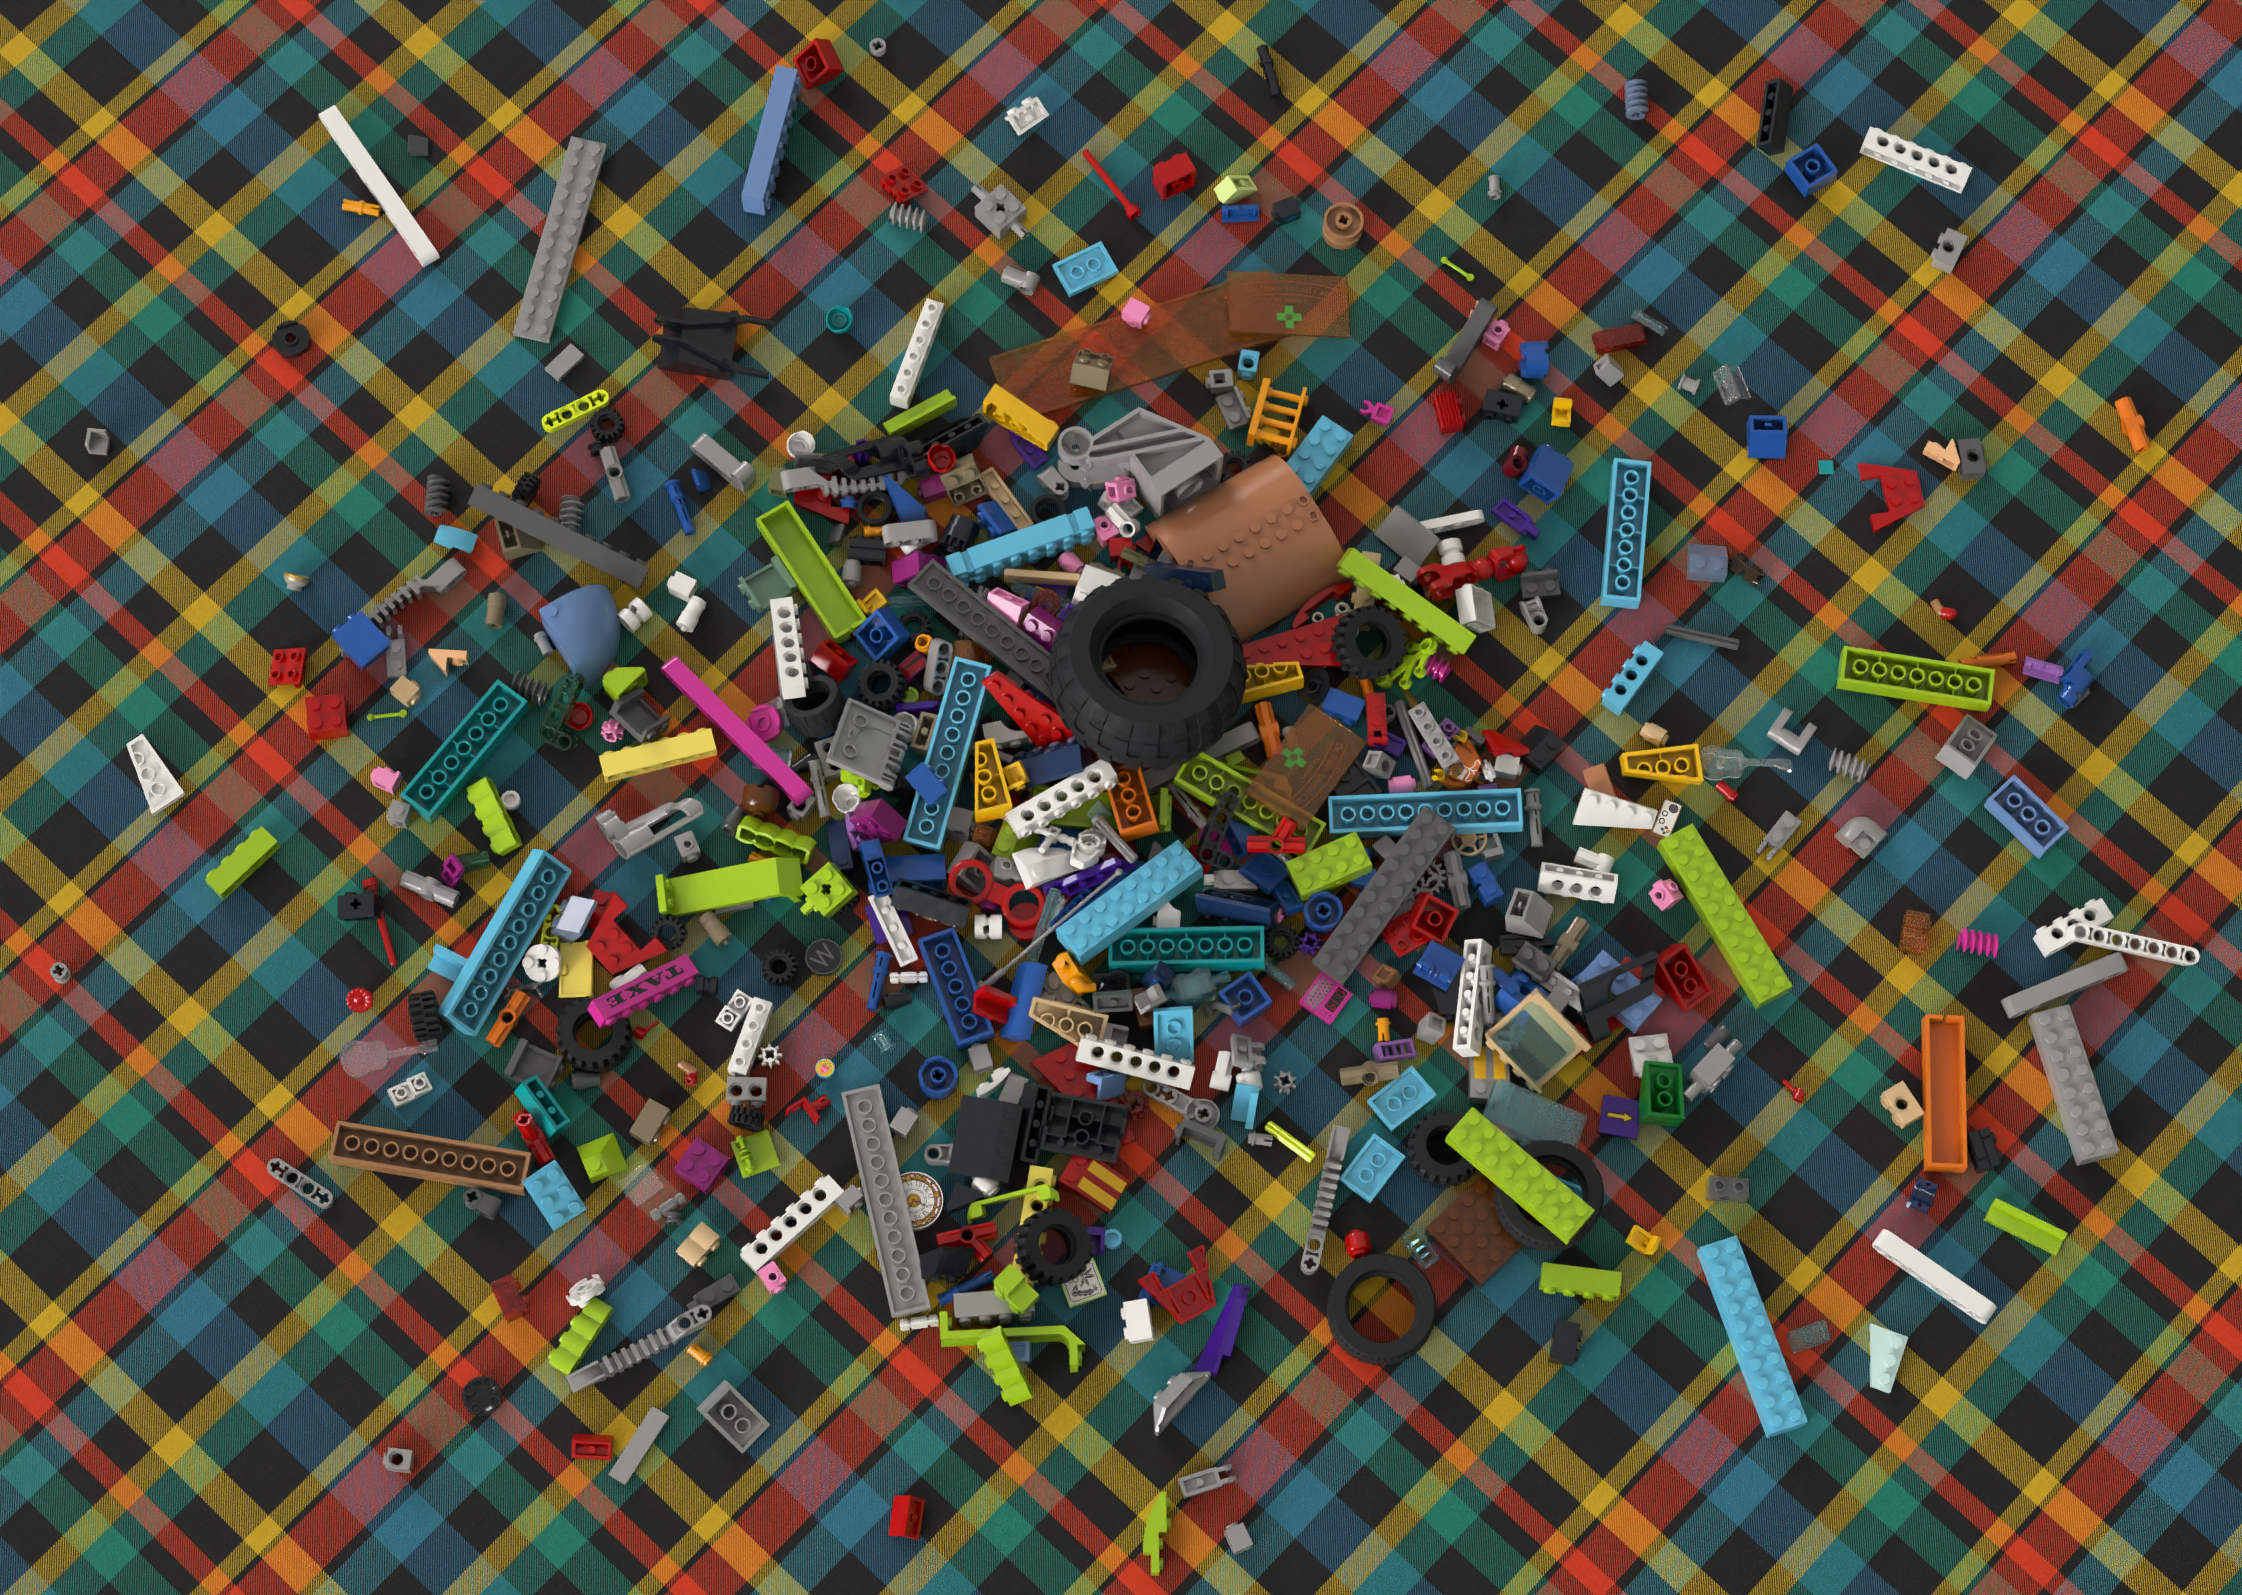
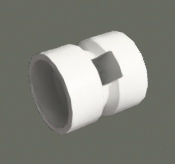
[1437,538,1466,565]
[617,597,653,633]
[975,914,1002,939]

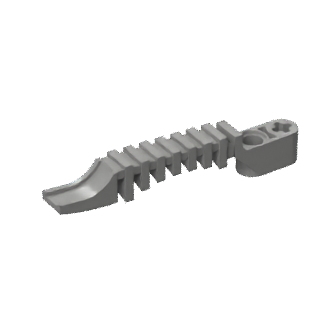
[780,467,930,498]
[339,558,467,658]
[1300,1124,1351,1275]
[566,1305,712,1394]

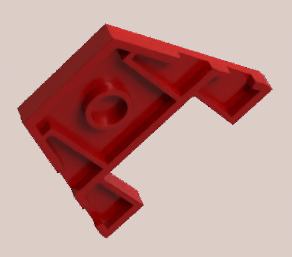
[794,456,855,526]
[1857,463,1925,533]
[586,893,668,975]
[1137,1245,1216,1324]

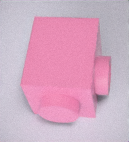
[1122,297,1152,329]
[1093,515,1119,548]
[757,1261,788,1295]

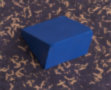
[691,468,711,493]

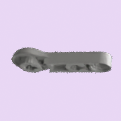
[1143,1079,1220,1129]

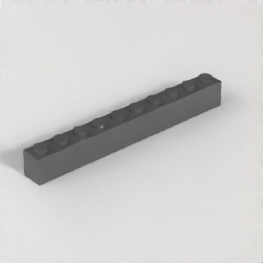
[467,482,650,589]

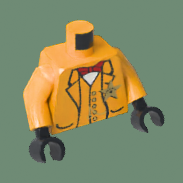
[1052,951,1110,997]

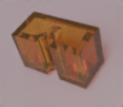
[1898,909,1932,956]

